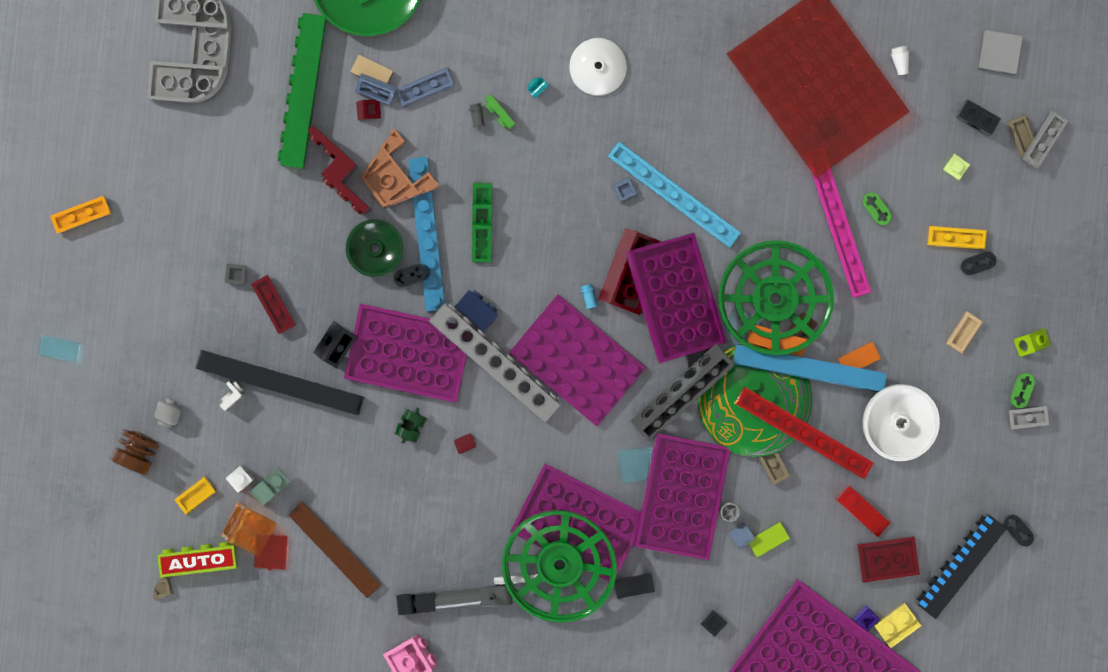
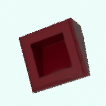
[356,99,381,120]
[454,433,477,454]

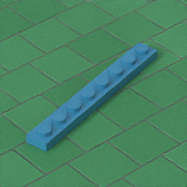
[408,157,445,312]

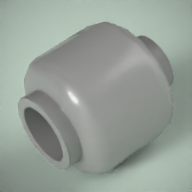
[154,398,182,428]

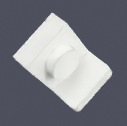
[220,381,244,411]

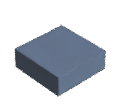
[612,177,638,203]
[728,523,755,549]

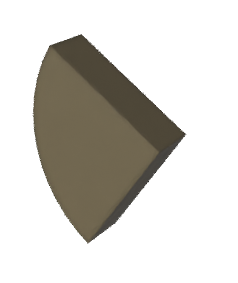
[153,577,173,600]

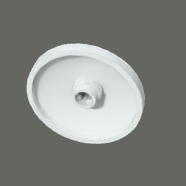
[863,384,940,461]

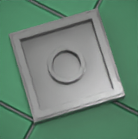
[978,30,1023,75]

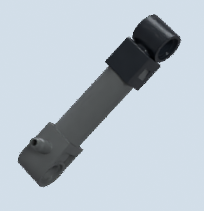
[396,584,512,615]

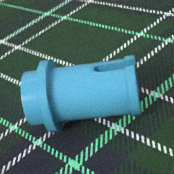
[580,284,598,309]

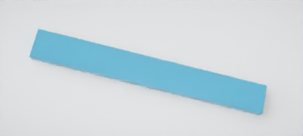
[608,141,741,248]

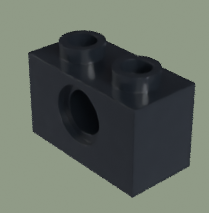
[955,99,1001,137]
[313,321,358,369]

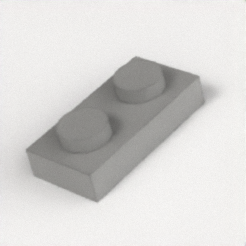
[1008,406,1049,430]

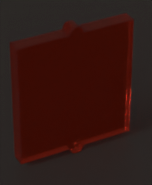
[254,533,288,571]

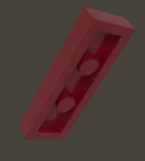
[251,275,296,334]

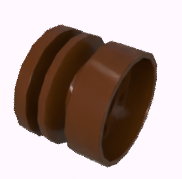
[110,429,160,475]

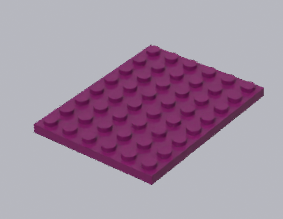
[729,579,921,672]

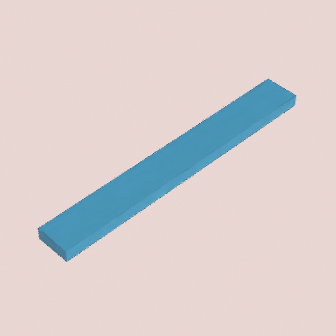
[733,344,887,392]

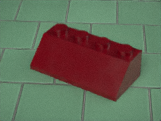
[598,228,662,315]

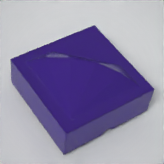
[853,605,880,631]

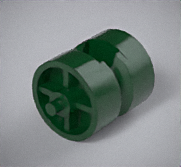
[394,407,427,444]

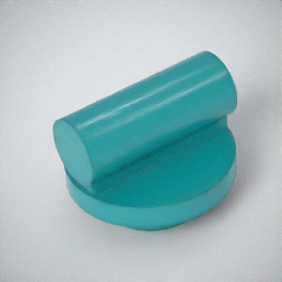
[528,77,549,99]

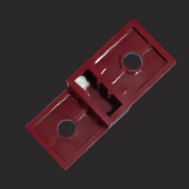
[308,126,371,215]

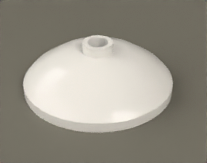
[569,38,627,96]

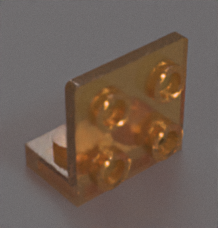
[221,501,277,556]

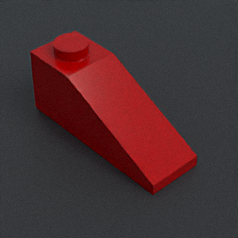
[835,485,890,537]

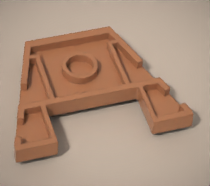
[360,128,440,208]

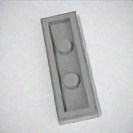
[1022,111,1069,169]

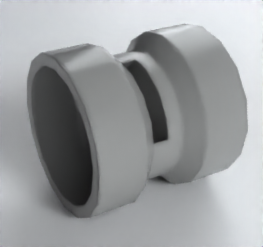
[720,502,740,522]

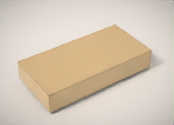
[350,55,393,83]
[946,311,983,354]

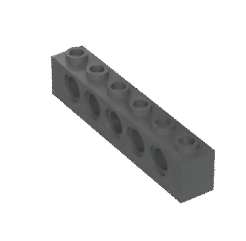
[631,344,735,442]

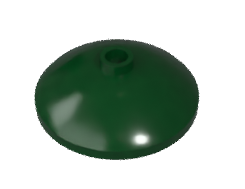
[346,219,403,277]

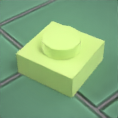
[943,154,970,181]

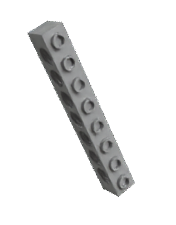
[429,304,560,423]

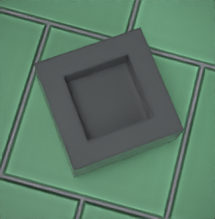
[225,263,247,285]

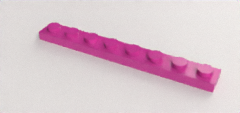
[805,146,871,298]

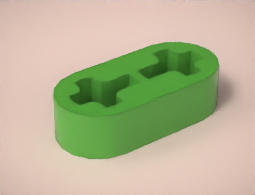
[862,192,891,225]
[1010,373,1035,408]

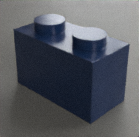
[454,290,498,332]

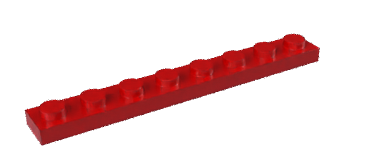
[735,387,874,479]

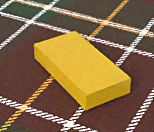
[174,476,217,515]

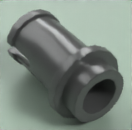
[468,103,486,128]

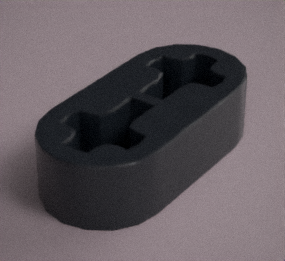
[960,252,997,275]
[394,264,430,287]
[1003,514,1034,547]

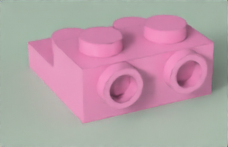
[383,634,438,672]

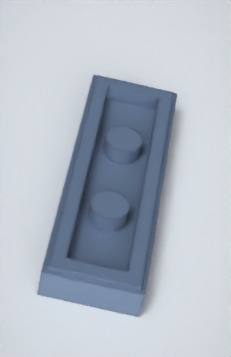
[396,67,455,107]

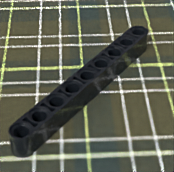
[195,350,364,415]

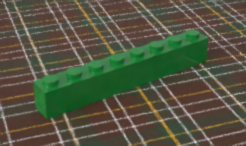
[277,13,327,169]

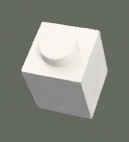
[225,465,255,493]

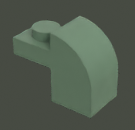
[250,467,291,507]

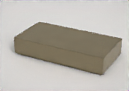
[1007,115,1035,158]

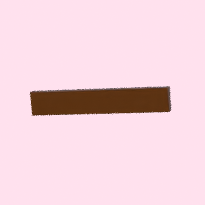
[288,501,381,598]

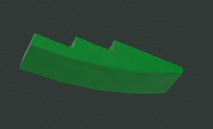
[472,182,492,263]

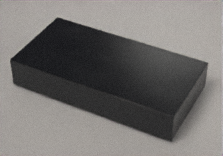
[615,573,655,599]

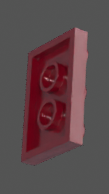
[857,536,920,583]

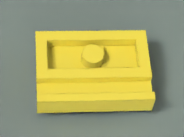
[874,603,921,648]

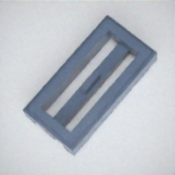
[355,73,397,106]

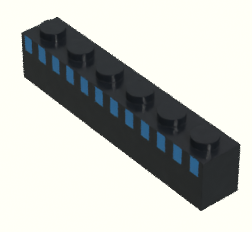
[915,513,1007,619]

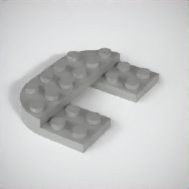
[147,0,232,103]

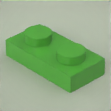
[485,94,515,129]

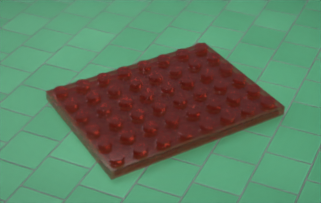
[726,0,910,179]

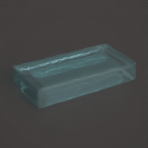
[38,335,80,362]

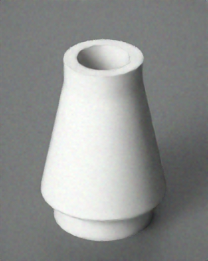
[890,46,909,75]

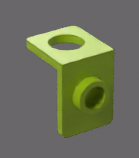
[1014,328,1051,357]

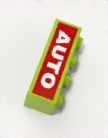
[157,541,239,578]

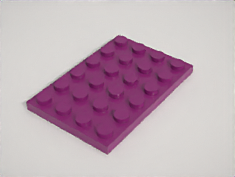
[625,233,727,364]
[509,294,646,426]
[344,303,471,403]
[634,433,730,560]
[510,463,640,582]

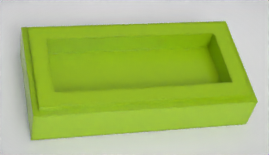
[749,522,790,557]

